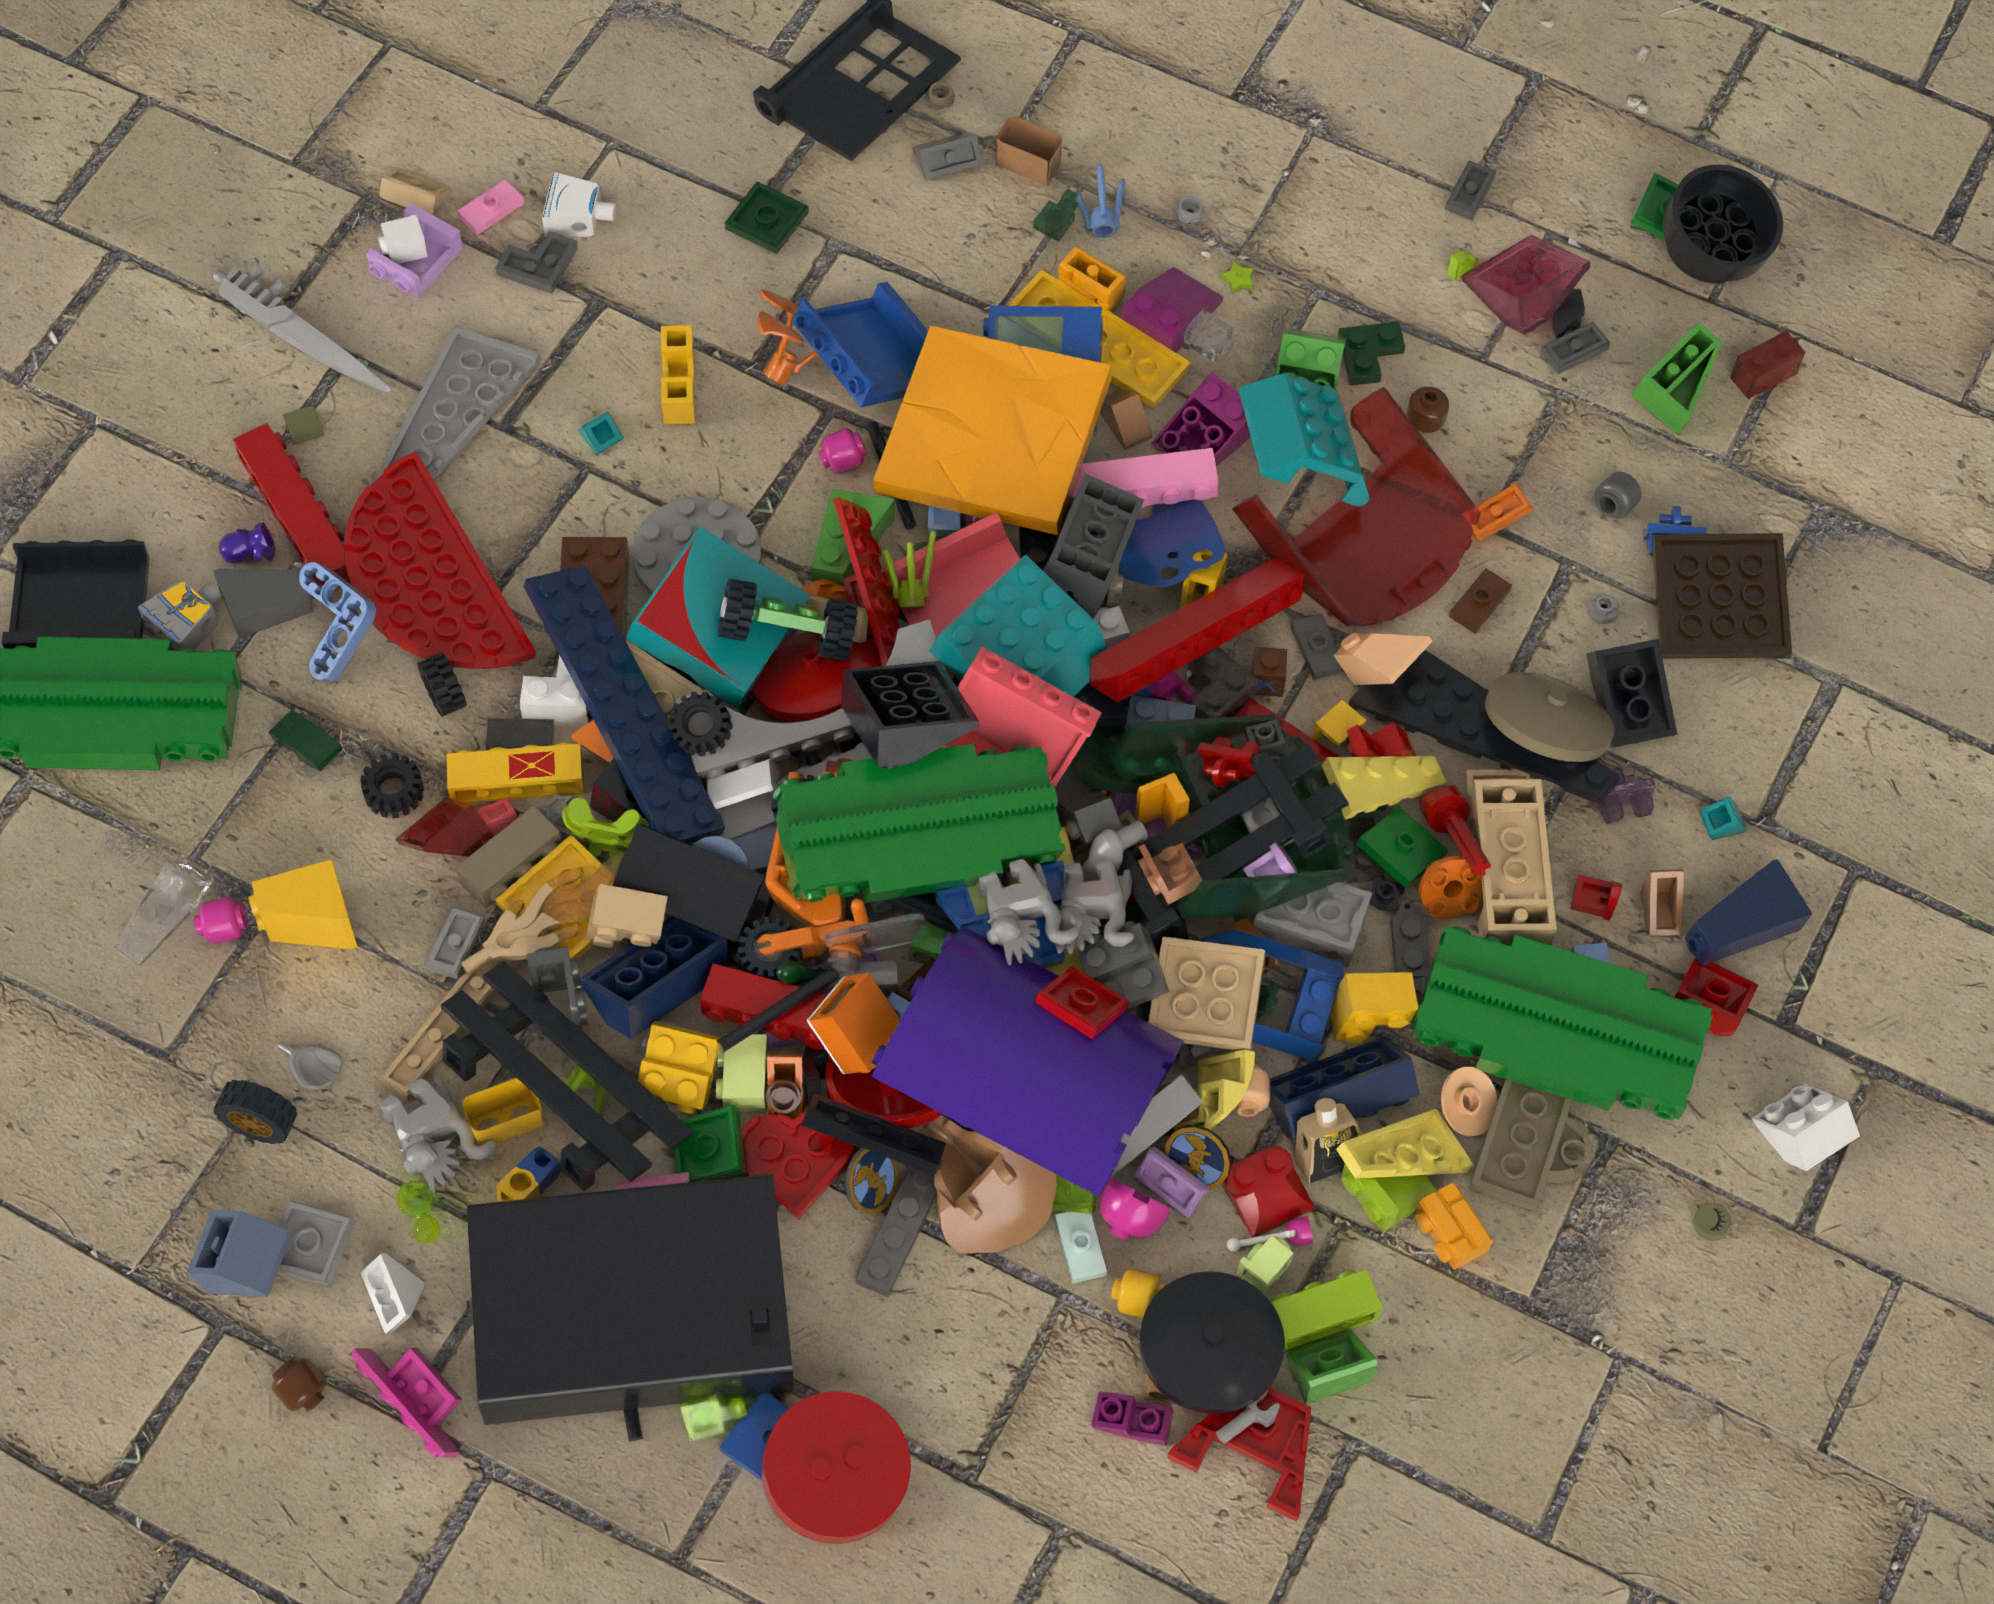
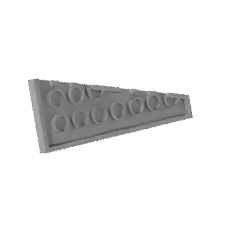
[373,327,540,482]

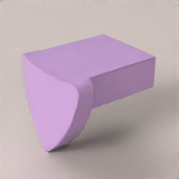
[1243,842,1299,898]

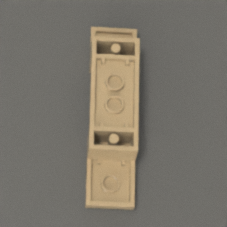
[1464,769,1557,946]

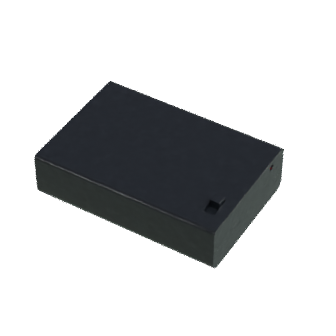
[467,1174,794,1425]

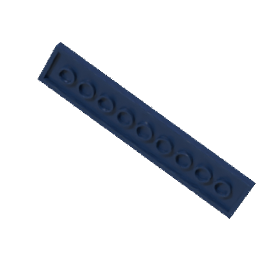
[523,565,725,844]

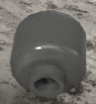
[1594,472,1642,519]

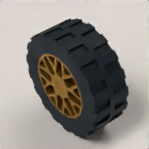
[214,1080,297,1144]

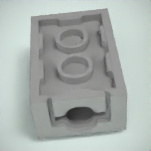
[1254,869,1372,968]

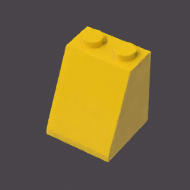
[248,859,358,949]

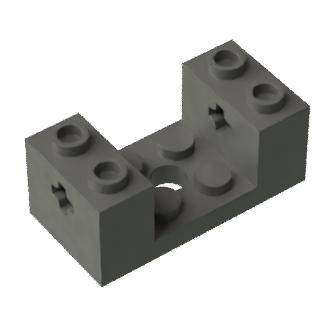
[1044,473,1144,619]

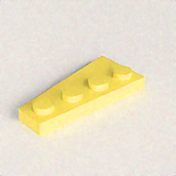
[1321,756,1447,820]
[1336,1109,1475,1178]

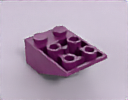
[1151,371,1250,466]

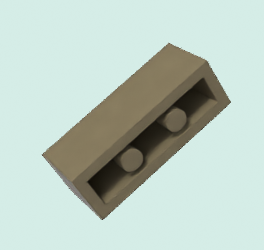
[456,806,562,908]

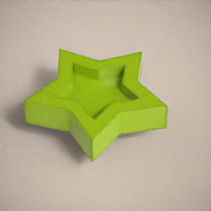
[1220,261,1254,294]

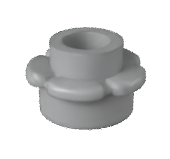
[1175,196,1205,224]
[1588,593,1619,624]

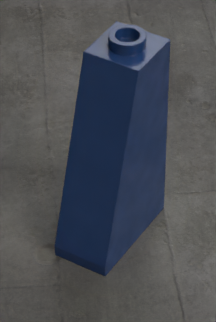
[1684,859,1812,966]

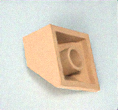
[1333,633,1433,685]

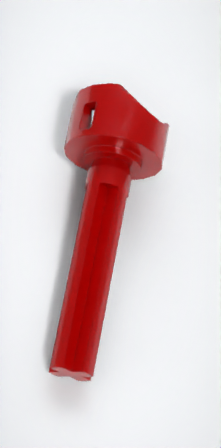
[1419,785,1491,877]

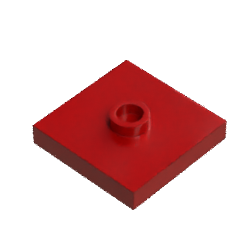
[1035,966,1130,1039]

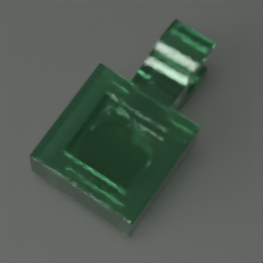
[1033,189,1078,242]

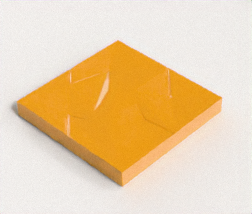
[873,325,1112,535]

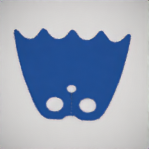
[1118,500,1225,587]

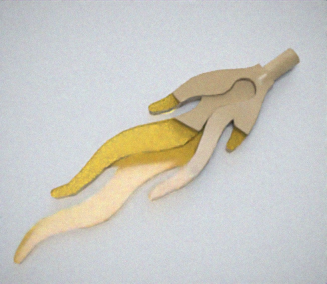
[461,852,626,974]

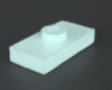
[1055,1207,1107,1284]

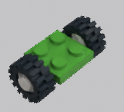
[717,578,858,662]

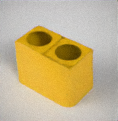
[463,1078,543,1146]

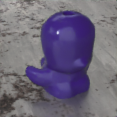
[219,522,275,564]

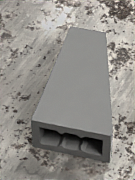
[1110,1074,1203,1178]

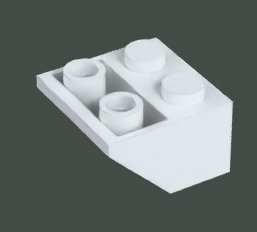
[1752,1083,1860,1171]

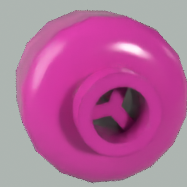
[818,428,867,474]
[194,896,248,944]

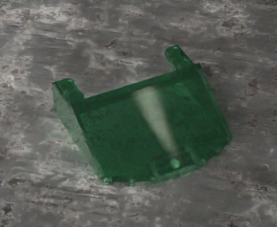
[1110,715,1353,922]

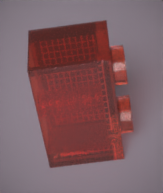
[1730,330,1806,399]

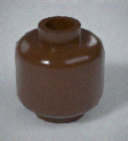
[1406,387,1449,433]
[272,1356,327,1412]

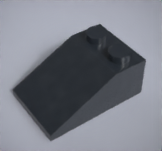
[1586,639,1678,748]

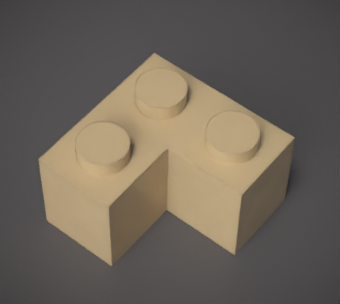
[586,884,668,948]

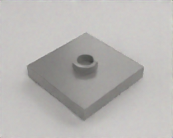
[277,1200,356,1287]

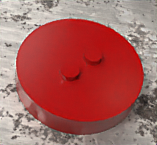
[761,1391,911,1544]

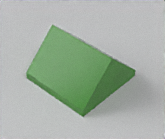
[1285,1330,1378,1404]

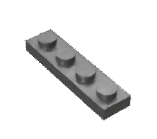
[856,1166,937,1297]

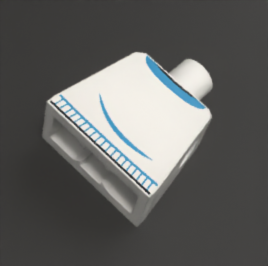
[542,172,616,237]

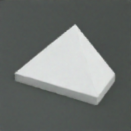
[360,1253,426,1334]

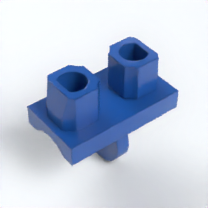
[1643,506,1706,556]

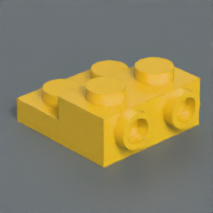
[638,1021,722,1114]

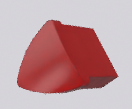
[1570,874,1622,921]

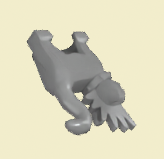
[976,859,1079,965]
[1056,860,1134,954]
[378,1077,496,1193]

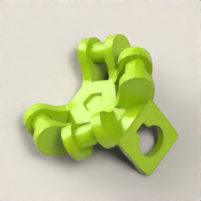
[562,798,650,877]

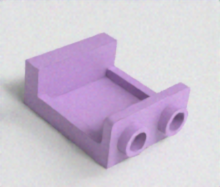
[366,203,463,298]

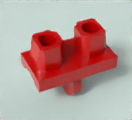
[1197,736,1261,788]

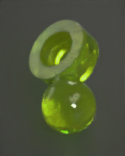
[396,1181,441,1244]

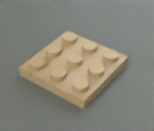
[1148,937,1266,1051]

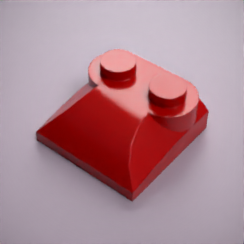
[1674,957,1759,1036]
[1221,1146,1315,1238]

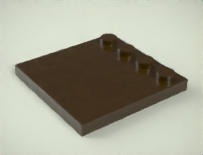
[1652,533,1792,659]

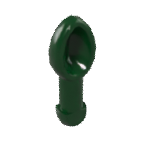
[776,960,827,985]

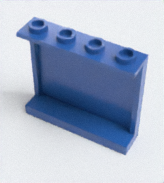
[792,282,928,408]

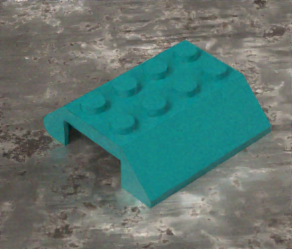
[1239,373,1369,506]

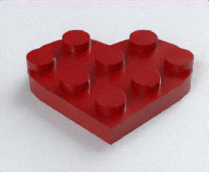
[741,1111,856,1220]

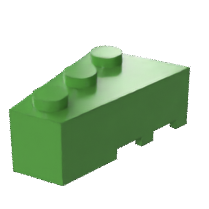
[1632,322,1723,435]
[811,488,895,586]

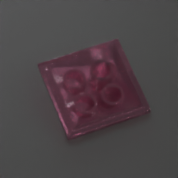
[1461,235,1591,335]

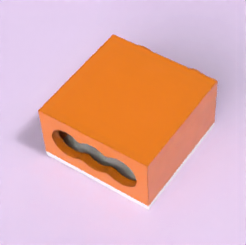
[807,973,901,1074]

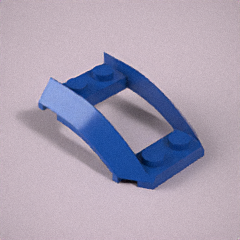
[1201,929,1344,1061]

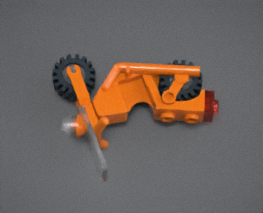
[738,758,930,982]

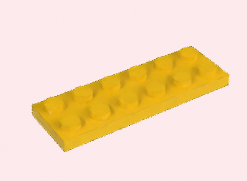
[1007,269,1191,409]

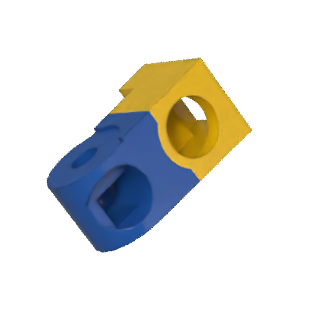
[497,1147,561,1202]

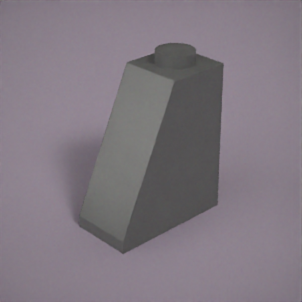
[213,568,315,638]

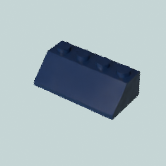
[579,916,729,1039]
[1269,1036,1420,1142]

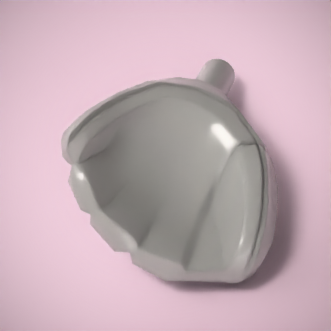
[278,1041,343,1090]

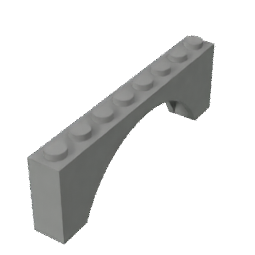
[675,619,946,781]

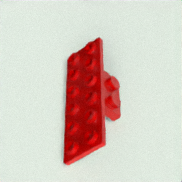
[833,497,900,666]

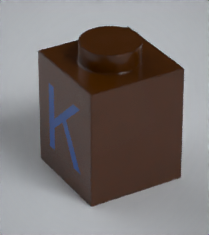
[1250,647,1287,697]

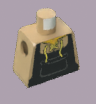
[1295,1098,1361,1184]

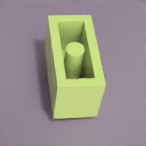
[716,1034,768,1112]

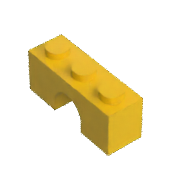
[661,325,695,425]

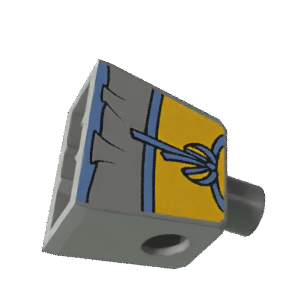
[138,581,222,651]

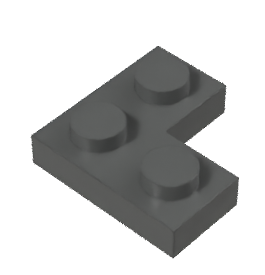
[495,231,578,294]

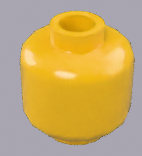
[1111,1269,1166,1318]

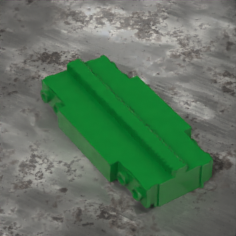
[0,637,242,770]
[773,743,1066,903]
[1411,926,1713,1120]

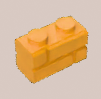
[1058,246,1127,312]
[1415,1182,1493,1270]

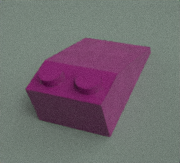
[1121,267,1224,353]

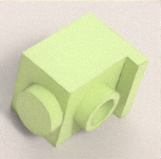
[1237,1236,1294,1295]

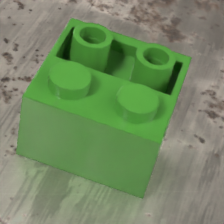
[1275,328,1346,390]

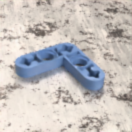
[299,562,376,682]

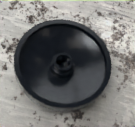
[1139,1271,1285,1414]

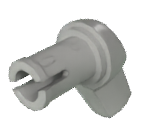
[1081,820,1147,882]

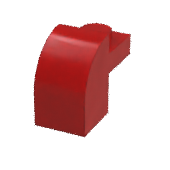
[1347,722,1416,757]

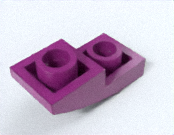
[1091,1391,1174,1446]

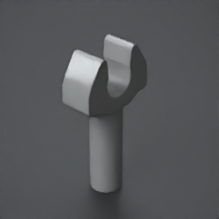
[1216,1390,1280,1444]

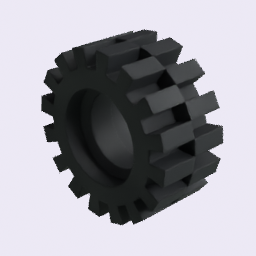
[417,652,467,717]
[669,691,733,756]
[360,753,424,818]

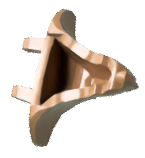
[920,1115,1057,1254]

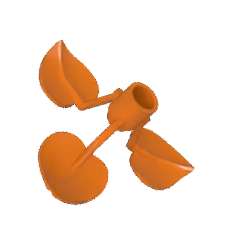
[757,289,820,385]

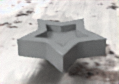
[539,793,576,823]

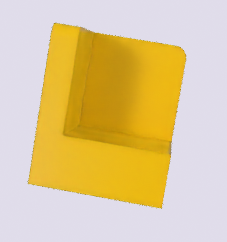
[1312,700,1366,746]

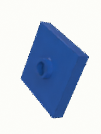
[719,1393,789,1481]

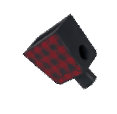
[590,758,646,822]

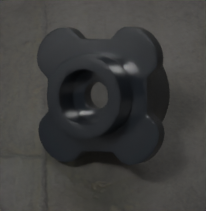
[1370,876,1405,912]

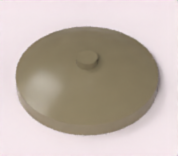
[1485,672,1614,762]

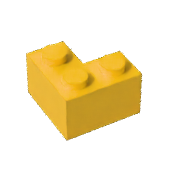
[1330,972,1418,1044]

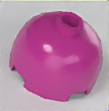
[1099,1177,1171,1242]

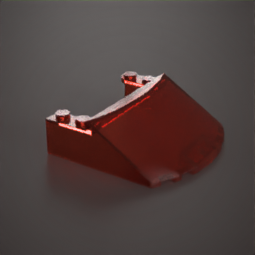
[1232,387,1480,627]

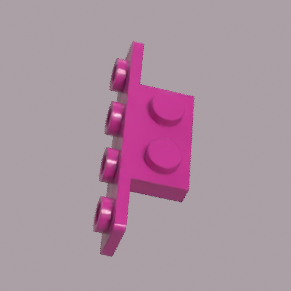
[350,1348,462,1458]

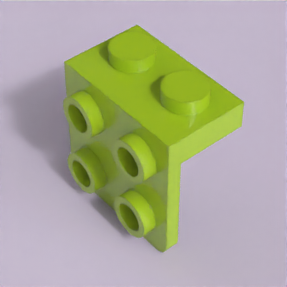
[1341,1164,1437,1233]

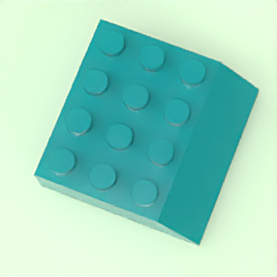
[929,555,1108,697]

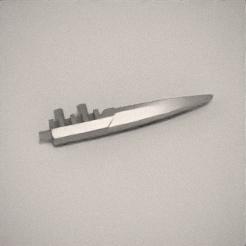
[213,264,392,393]

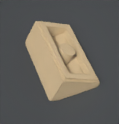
[379,168,450,215]

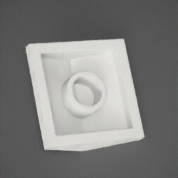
[707,759,781,809]

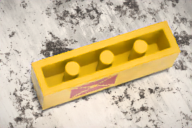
[446,742,585,804]

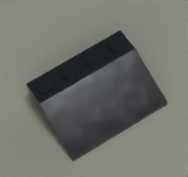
[841,661,979,769]

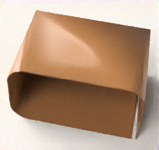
[996,117,1062,186]

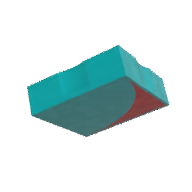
[626,526,811,709]

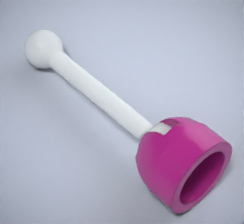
[1227,1216,1313,1252]

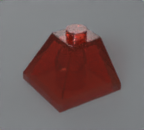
[395,797,494,857]

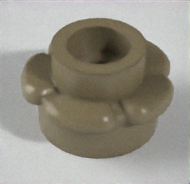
[926,81,955,109]

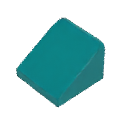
[577,411,624,454]
[1699,796,1747,840]

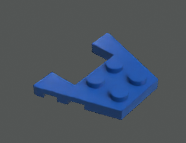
[935,860,1065,968]

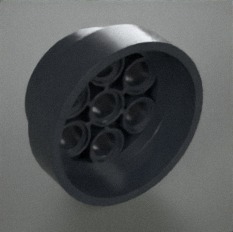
[1662,164,1783,283]

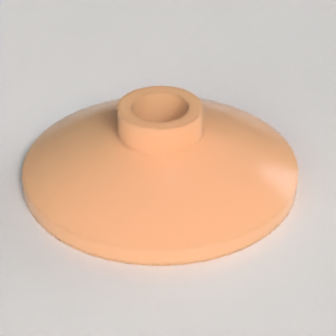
[1441,1067,1498,1136]

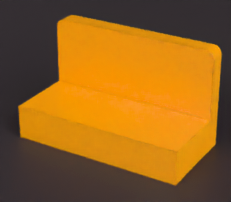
[1135,773,1190,827]

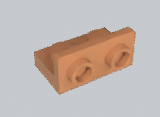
[1138,843,1205,905]

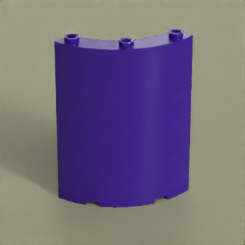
[872,926,1184,1197]

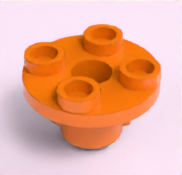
[1419,856,1483,919]

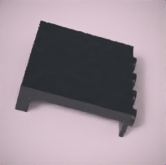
[2,539,150,649]

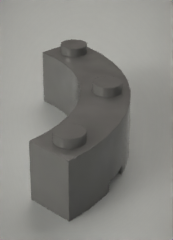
[1055,762,1122,844]

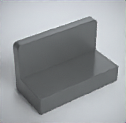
[912,132,983,179]

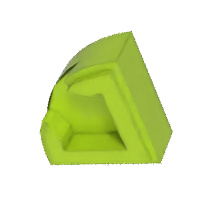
[1447,250,1477,280]

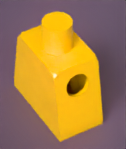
[1180,550,1228,609]

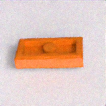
[1461,483,1533,543]

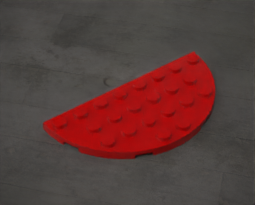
[344,451,536,669]

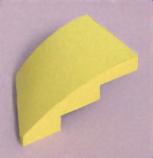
[1175,1049,1255,1131]

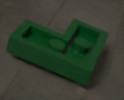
[1338,321,1405,386]

